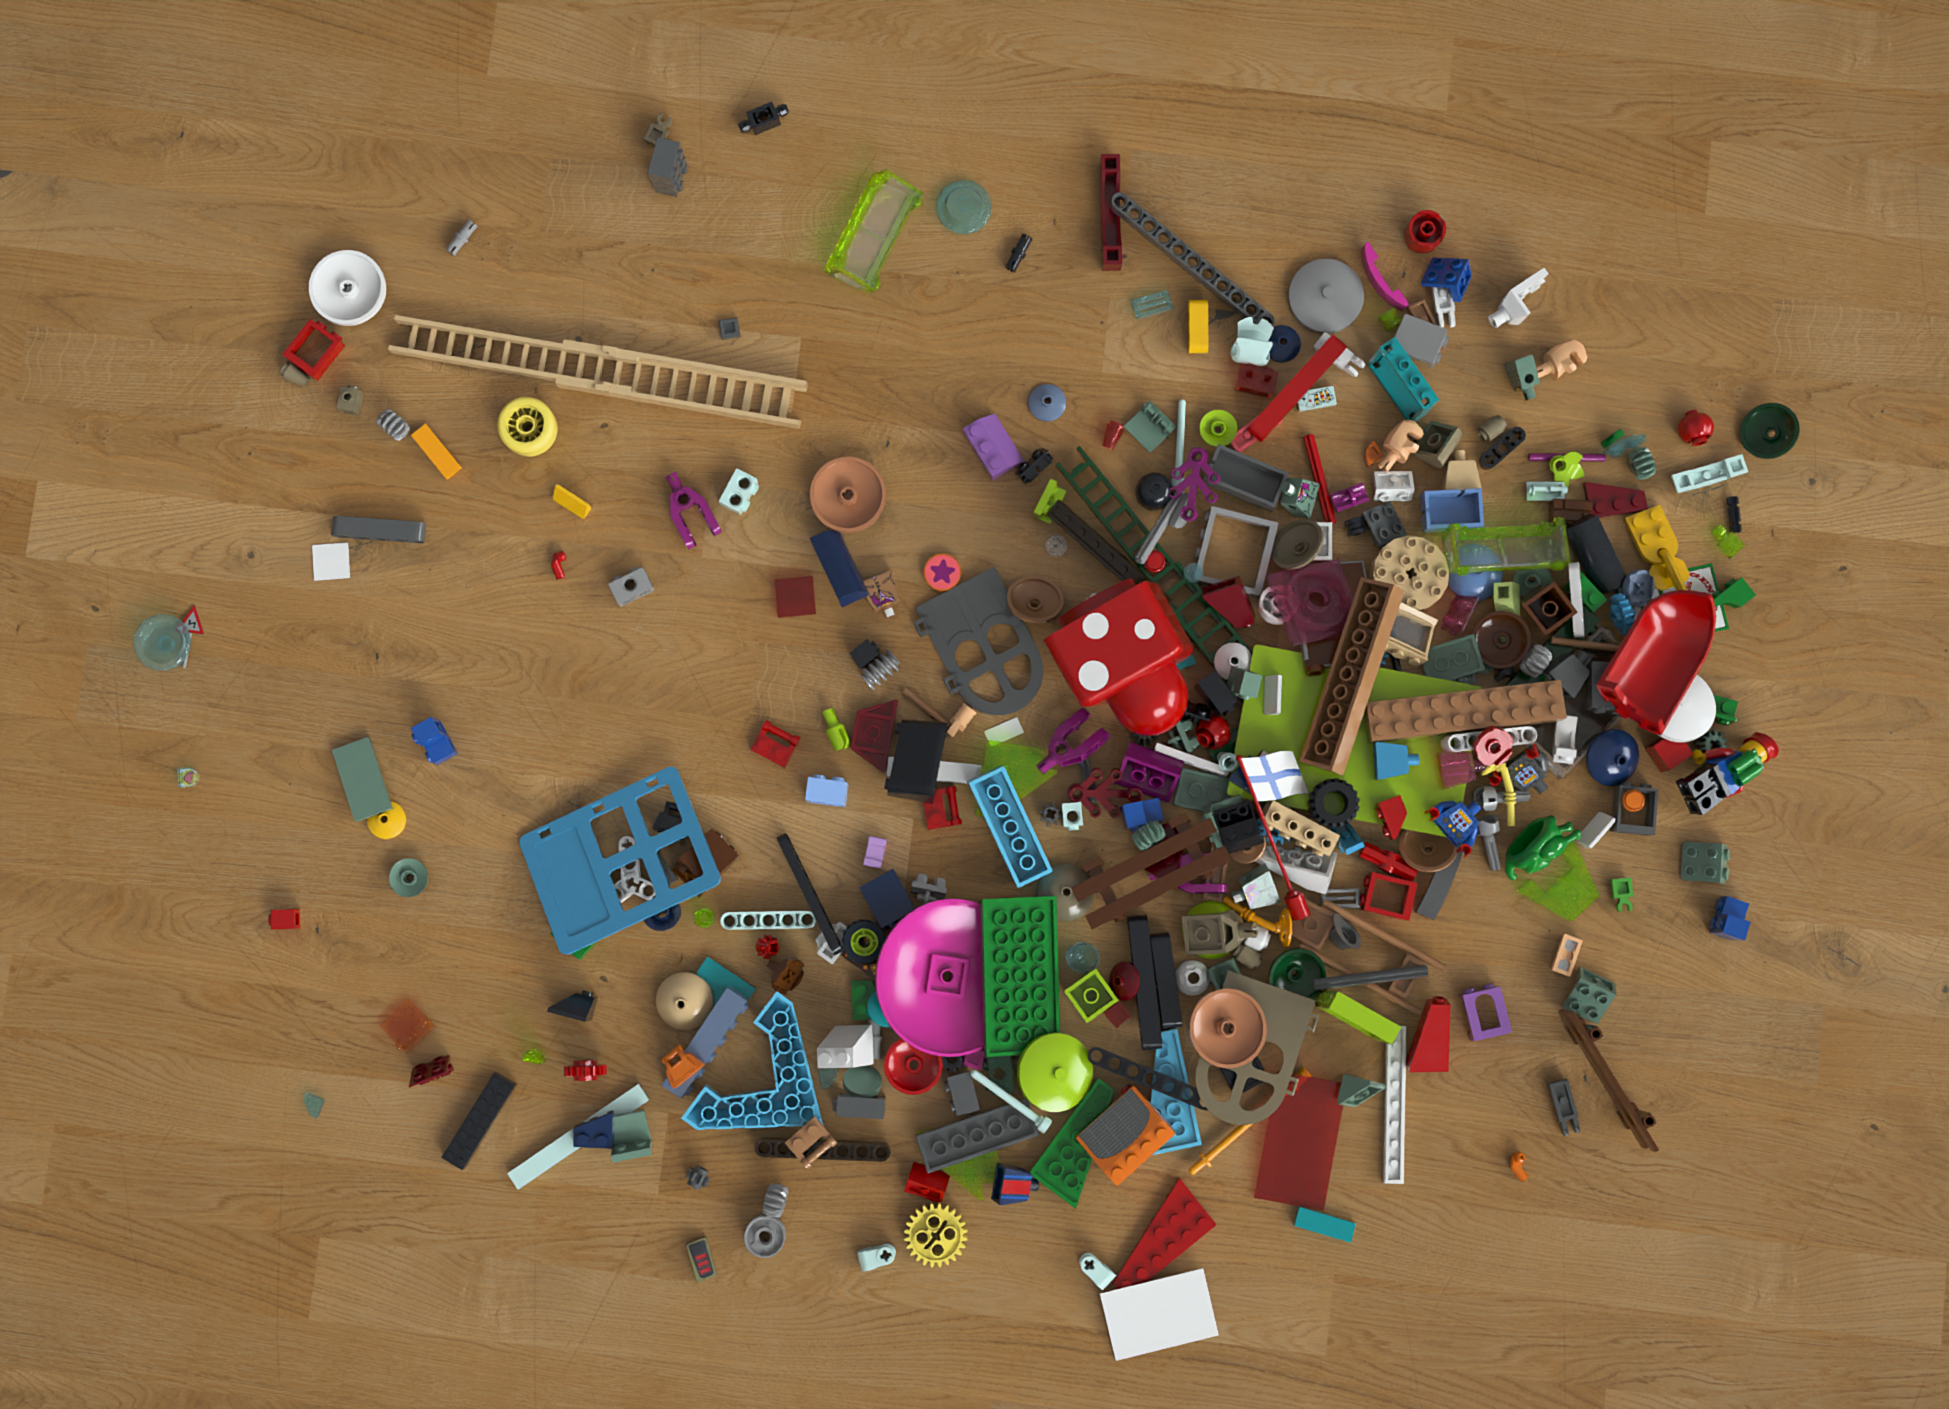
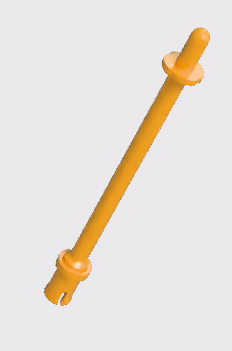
[1189,1067,1311,1175]

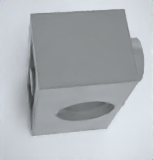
[608,567,655,607]

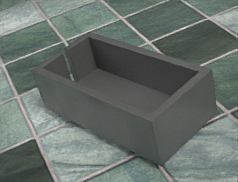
[1203,444,1289,512]

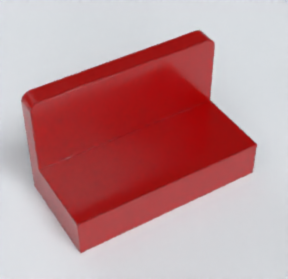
[904,1162,950,1203]

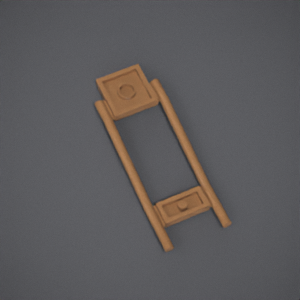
[1292,899,1446,1016]

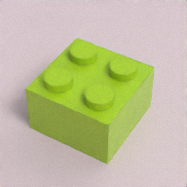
[1063,968,1119,1023]

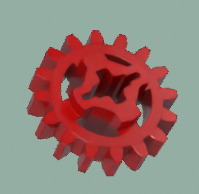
[564,1060,607,1081]

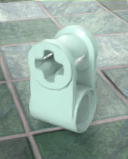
[857,1243,896,1272]
[1079,1252,1116,1290]

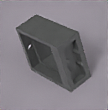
[1611,782,1658,836]
[833,1093,886,1119]

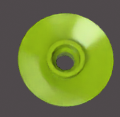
[1199,410,1237,447]

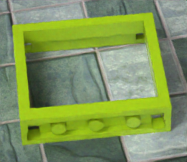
[1316,989,1401,1045]

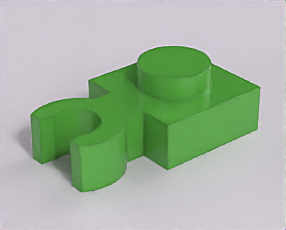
[1610,877,1634,912]

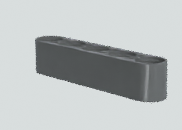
[331,516,426,543]

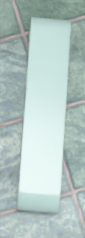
[720,911,817,930]

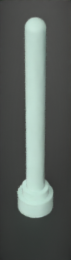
[1171,399,1186,487]
[970,1070,1052,1133]

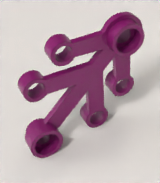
[1169,447,1221,522]

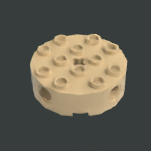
[1369,535,1449,611]

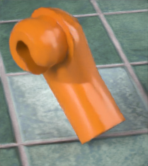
[1510,1152,1529,1182]

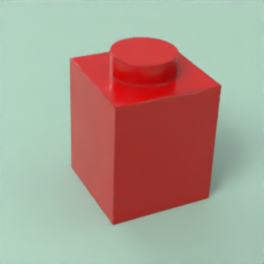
[268,909,300,930]

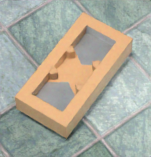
[1550,934,1583,977]

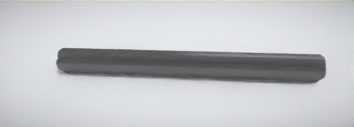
[1313,965,1428,990]

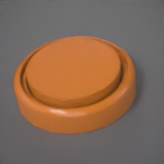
[1621,789,1645,812]

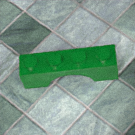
[1711,577,1756,609]

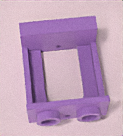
[1459,983,1512,1041]

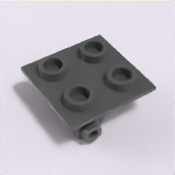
[1361,501,1407,548]

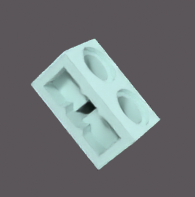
[719,468,759,515]

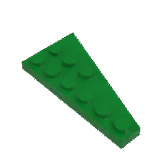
[1029,1078,1114,1209]

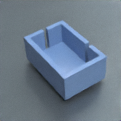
[1420,488,1484,533]

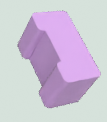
[863,836,887,869]

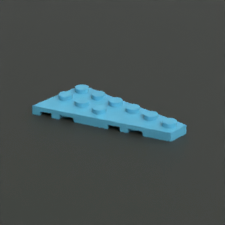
[1150,1028,1202,1155]

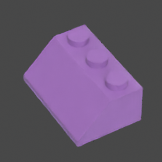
[963,414,1024,481]

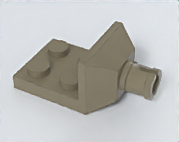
[1182,909,1258,955]

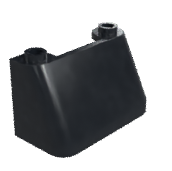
[884,720,948,804]

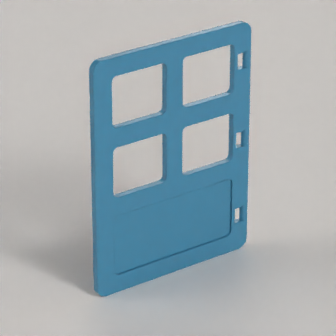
[519,766,721,955]

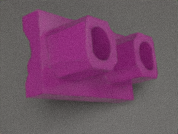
[1330,482,1369,513]

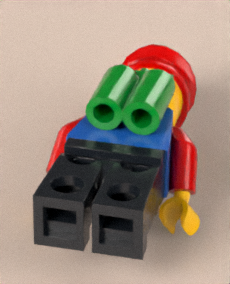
[1675,732,1779,816]

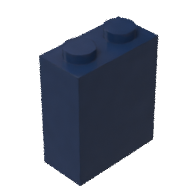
[859,869,915,930]

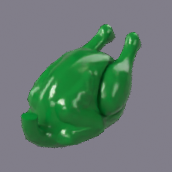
[1504,815,1581,881]

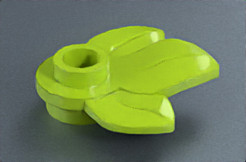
[1549,452,1584,488]

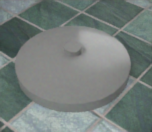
[1288,259,1364,334]

